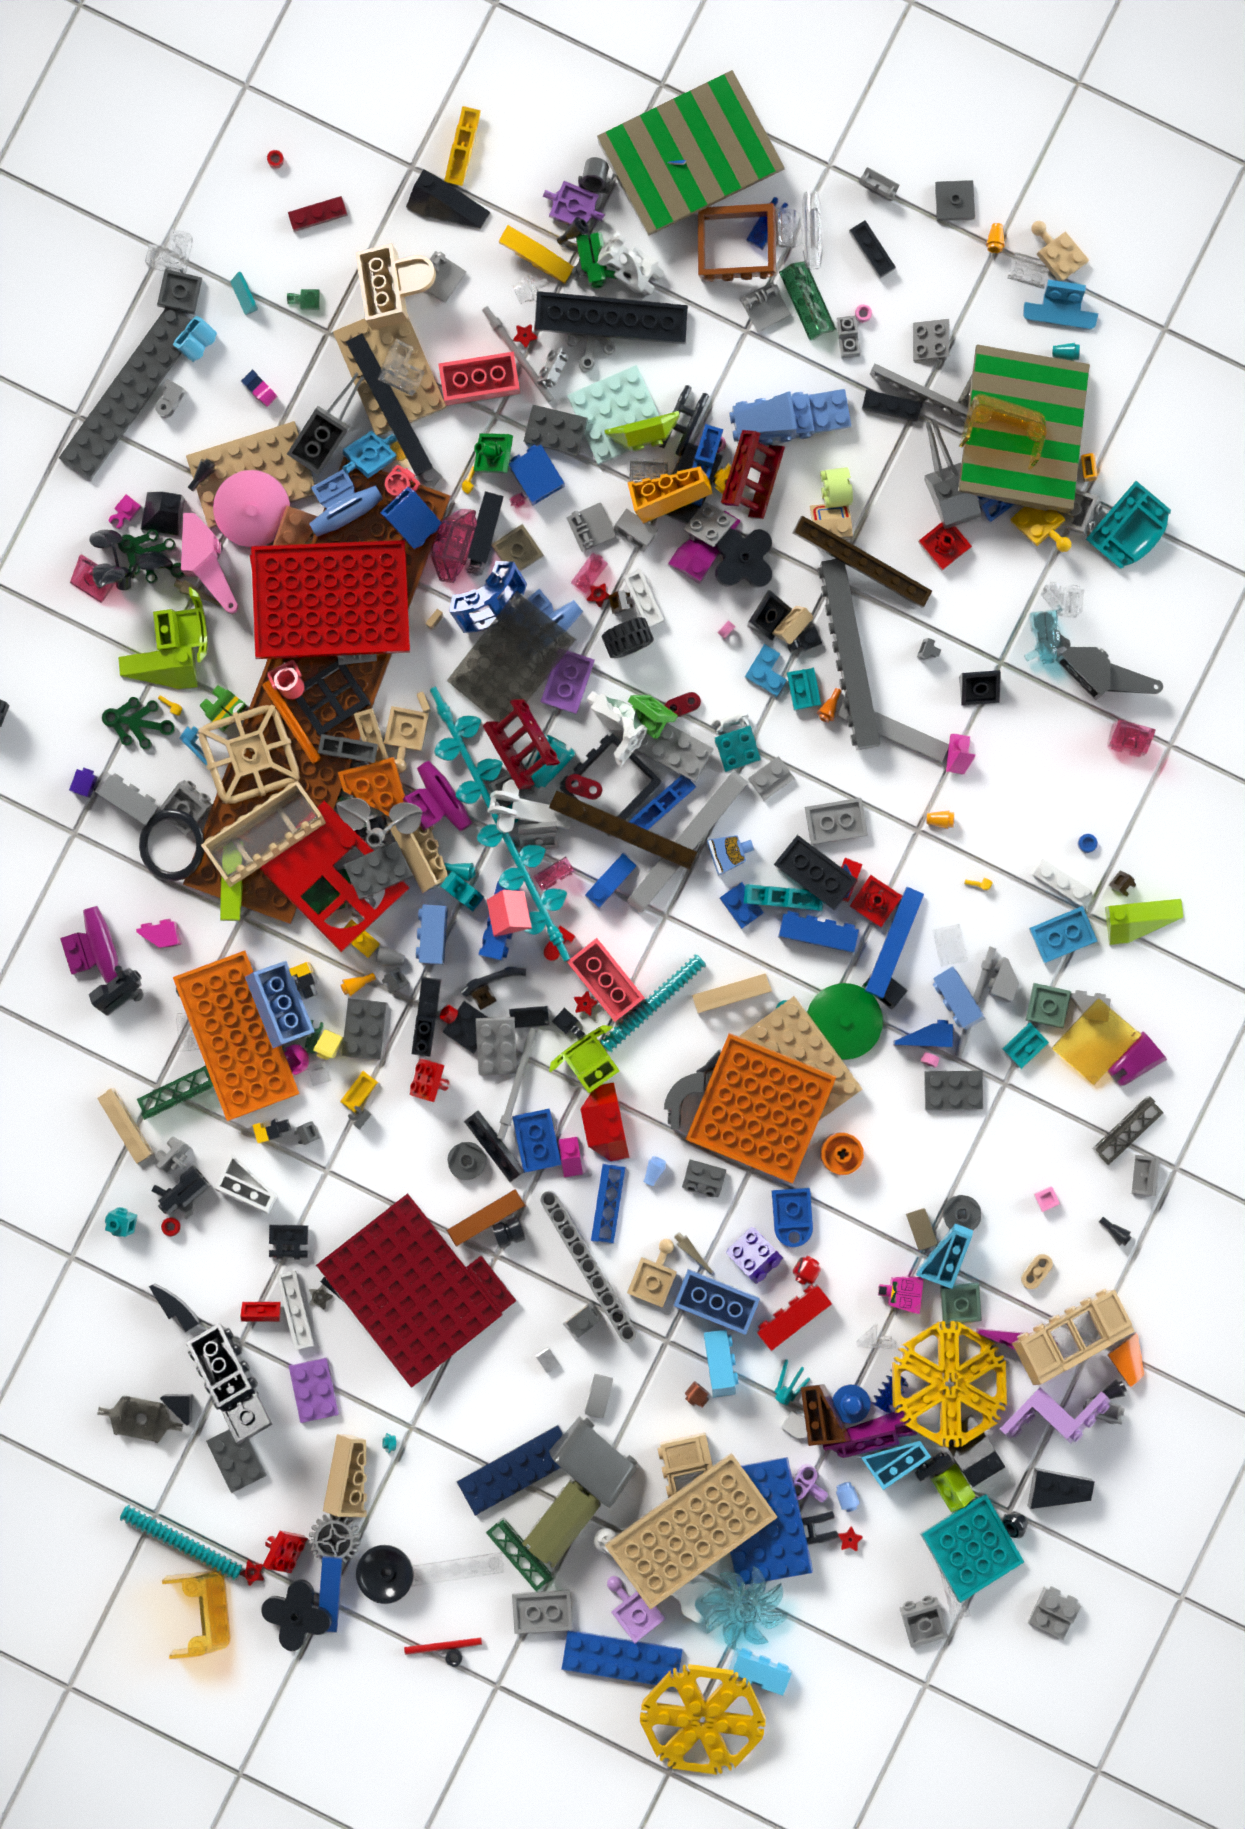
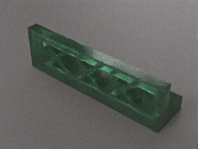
[779,261,836,341]
[137,1065,214,1120]
[486,1517,554,1592]

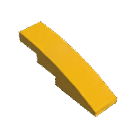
[444,106,482,186]
[498,225,574,284]

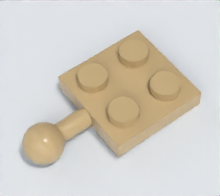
[1031,221,1089,282]
[384,706,429,774]
[627,1239,677,1308]

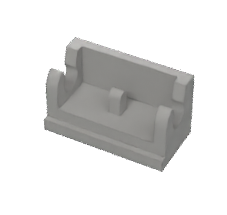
[613,508,658,552]
[1131,1155,1160,1196]

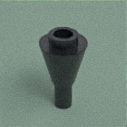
[557,217,588,245]
[188,458,217,492]
[696,1049,721,1073]
[1099,1216,1132,1247]
[1092,1379,1127,1400]

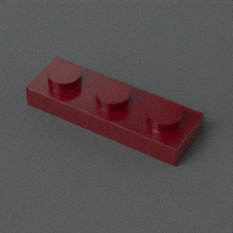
[288,196,348,232]
[466,1255,517,1313]

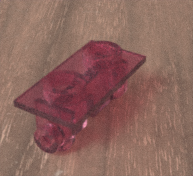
[571,553,608,594]
[533,856,575,891]

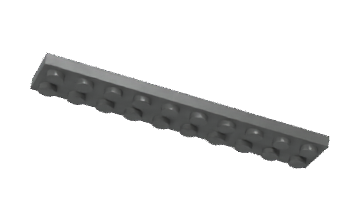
[58,309,191,481]

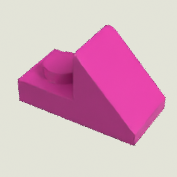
[946,734,976,774]
[558,1137,583,1178]

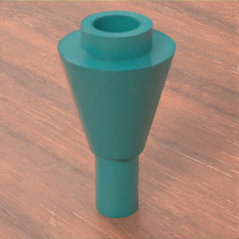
[444,862,476,882]

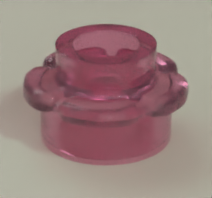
[509,492,527,508]

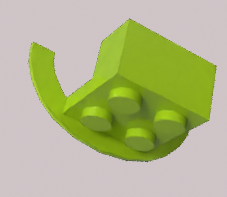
[153,587,208,663]
[549,1025,620,1093]

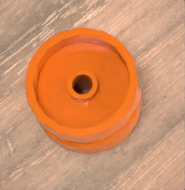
[820,1132,864,1175]

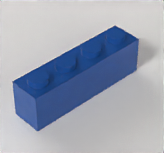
[778,911,859,953]

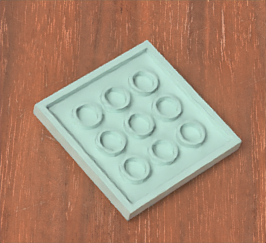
[567,365,659,465]

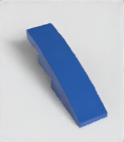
[691,424,724,506]
[629,775,697,830]
[319,1556,342,1633]

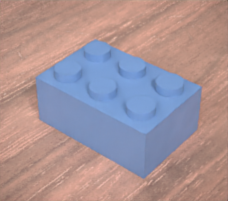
[416,904,448,965]
[933,966,986,1030]

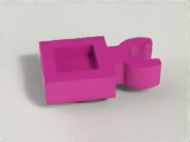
[108,494,142,529]

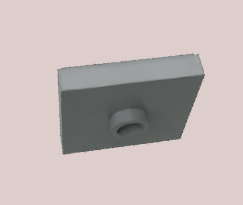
[935,180,975,221]
[157,269,202,315]

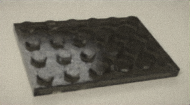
[447,591,577,729]

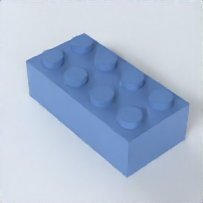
[245,960,315,1049]
[673,1269,760,1335]

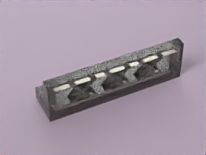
[1092,1096,1164,1165]

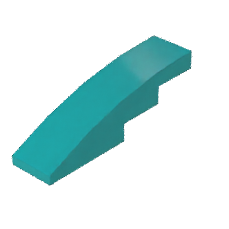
[744,884,823,911]

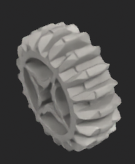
[309,1514,361,1563]

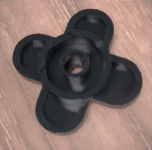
[715,528,772,588]
[261,1579,332,1651]

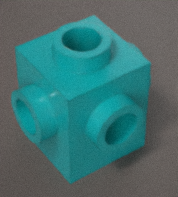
[105,1207,138,1237]

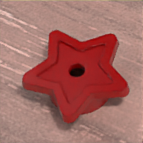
[513,324,538,348]
[587,583,610,607]
[574,991,598,1016]
[838,1526,863,1551]
[240,1560,264,1586]

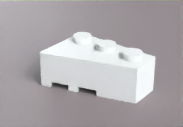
[215,1153,277,1215]

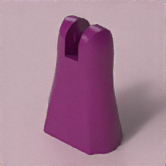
[1108,1031,1167,1087]

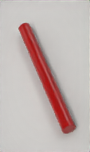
[404,1637,482,1655]

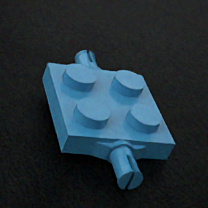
[342,430,397,478]

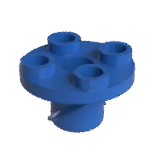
[832,1384,871,1424]

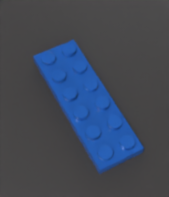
[561,1630,683,1688]

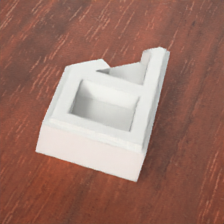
[781,1411,807,1439]

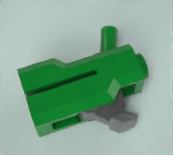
[572,232,618,288]

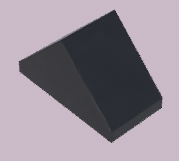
[160,1394,193,1426]

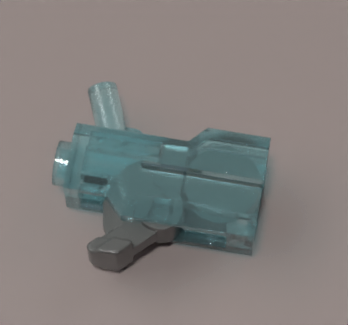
[1024,610,1071,664]

